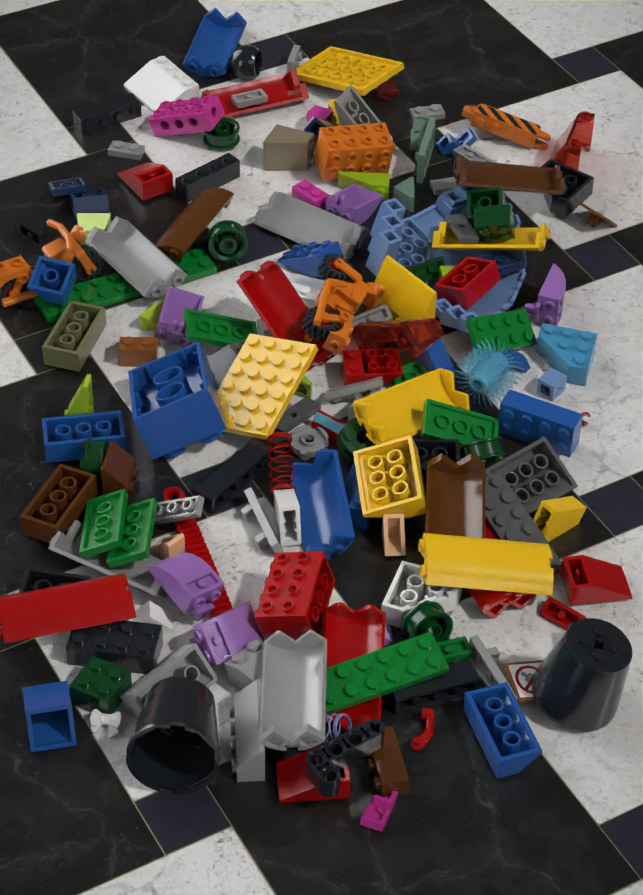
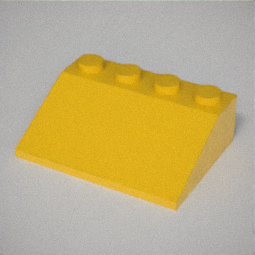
[374,255,437,344]
[353,435,426,518]

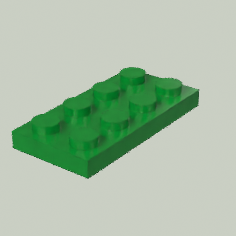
[183,308,258,347]
[465,309,537,355]
[421,398,499,446]
[79,489,128,558]
[107,498,158,568]

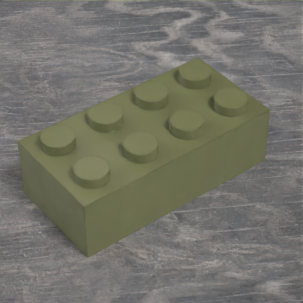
[42,300,107,372]

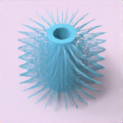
[455,337,523,408]

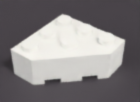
[381,560,462,628]

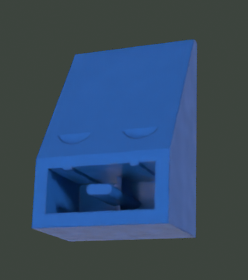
[277,240,344,277]

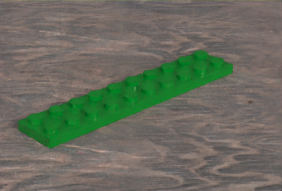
[34,248,217,323]

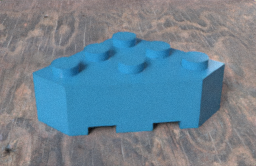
[536,323,597,386]

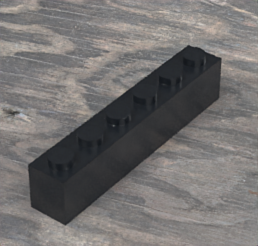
[193,427,289,514]

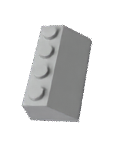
[120,643,219,719]
[230,679,265,782]

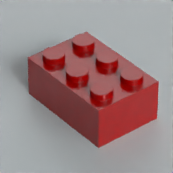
[434,256,501,309]

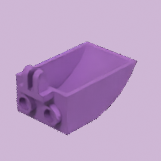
[325,183,383,225]
[525,263,566,326]
[154,286,204,347]
[146,552,225,622]
[187,601,265,666]

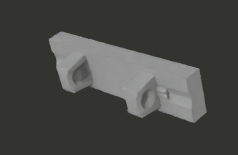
[241,487,284,553]
[469,635,518,700]

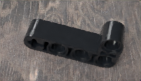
[306,719,385,797]

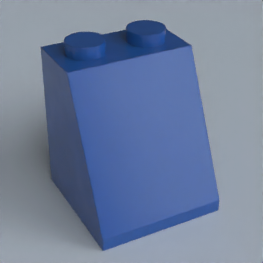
[22,681,77,752]

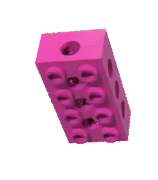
[148,95,225,137]

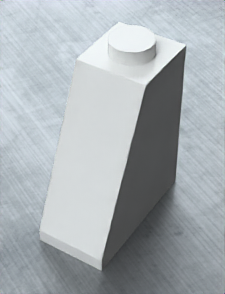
[273,489,302,546]

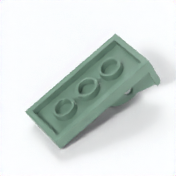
[410,115,436,184]

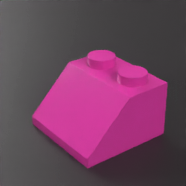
[292,180,331,210]

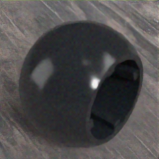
[230,45,262,80]

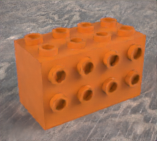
[314,122,394,181]

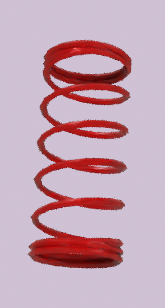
[267,432,296,496]

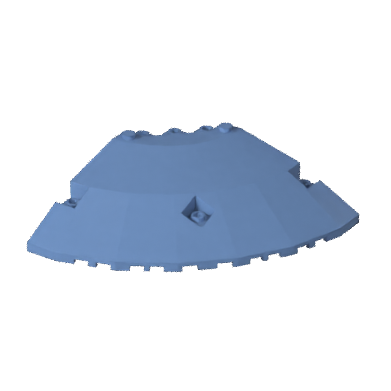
[365,185,527,333]

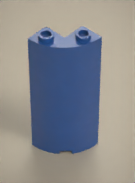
[182,7,247,77]
[289,449,355,560]

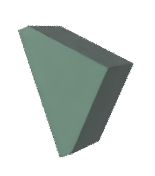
[393,177,415,212]

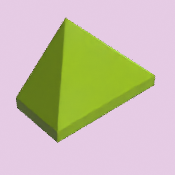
[139,297,165,331]

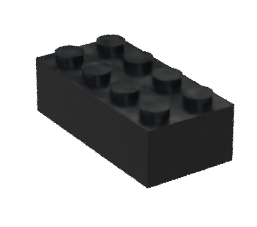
[66,620,163,675]

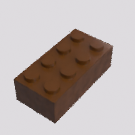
[20,464,98,543]

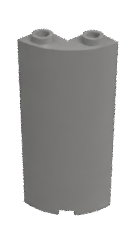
[254,192,369,259]
[85,216,187,298]
[48,520,167,598]
[258,630,327,751]

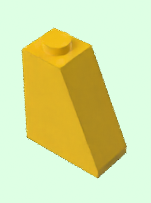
[533,496,587,542]

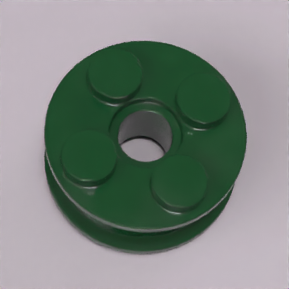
[203,117,240,151]
[207,220,248,262]
[337,418,376,463]
[80,437,109,482]
[460,437,507,464]
[401,600,453,643]

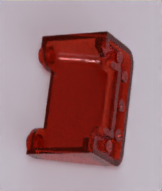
[550,111,595,170]
[352,318,444,358]

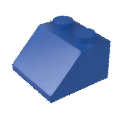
[27,255,77,306]

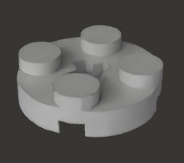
[289,425,329,460]

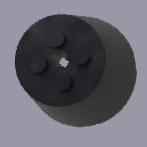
[532,618,632,732]
[126,676,220,794]

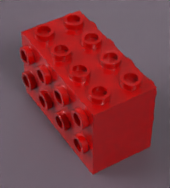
[254,551,335,640]

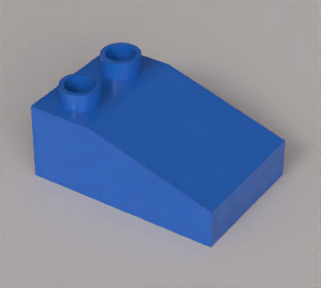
[128,342,227,459]

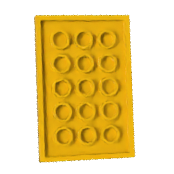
[294,46,404,96]
[217,334,318,440]

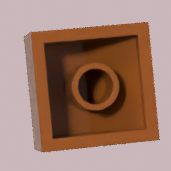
[118,336,160,367]

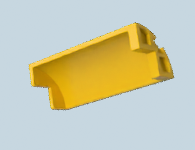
[432,222,550,251]
[353,368,470,445]
[418,533,554,596]

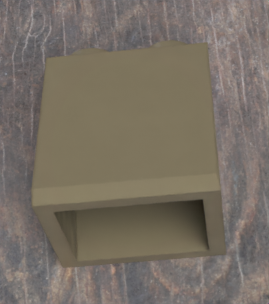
[263,124,316,171]

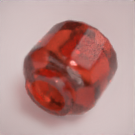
[375,79,400,101]

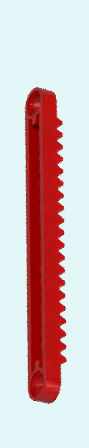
[163,487,233,618]

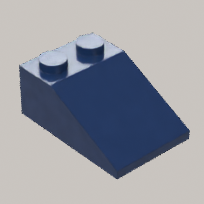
[69,188,110,219]

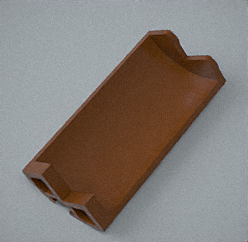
[454,156,566,196]
[154,187,234,263]
[425,453,485,538]

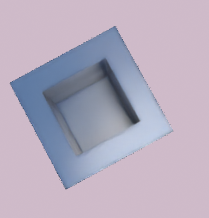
[536,368,567,402]

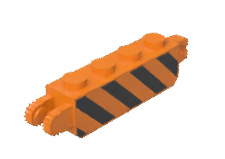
[461,104,551,150]

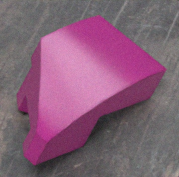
[360,791,398,832]

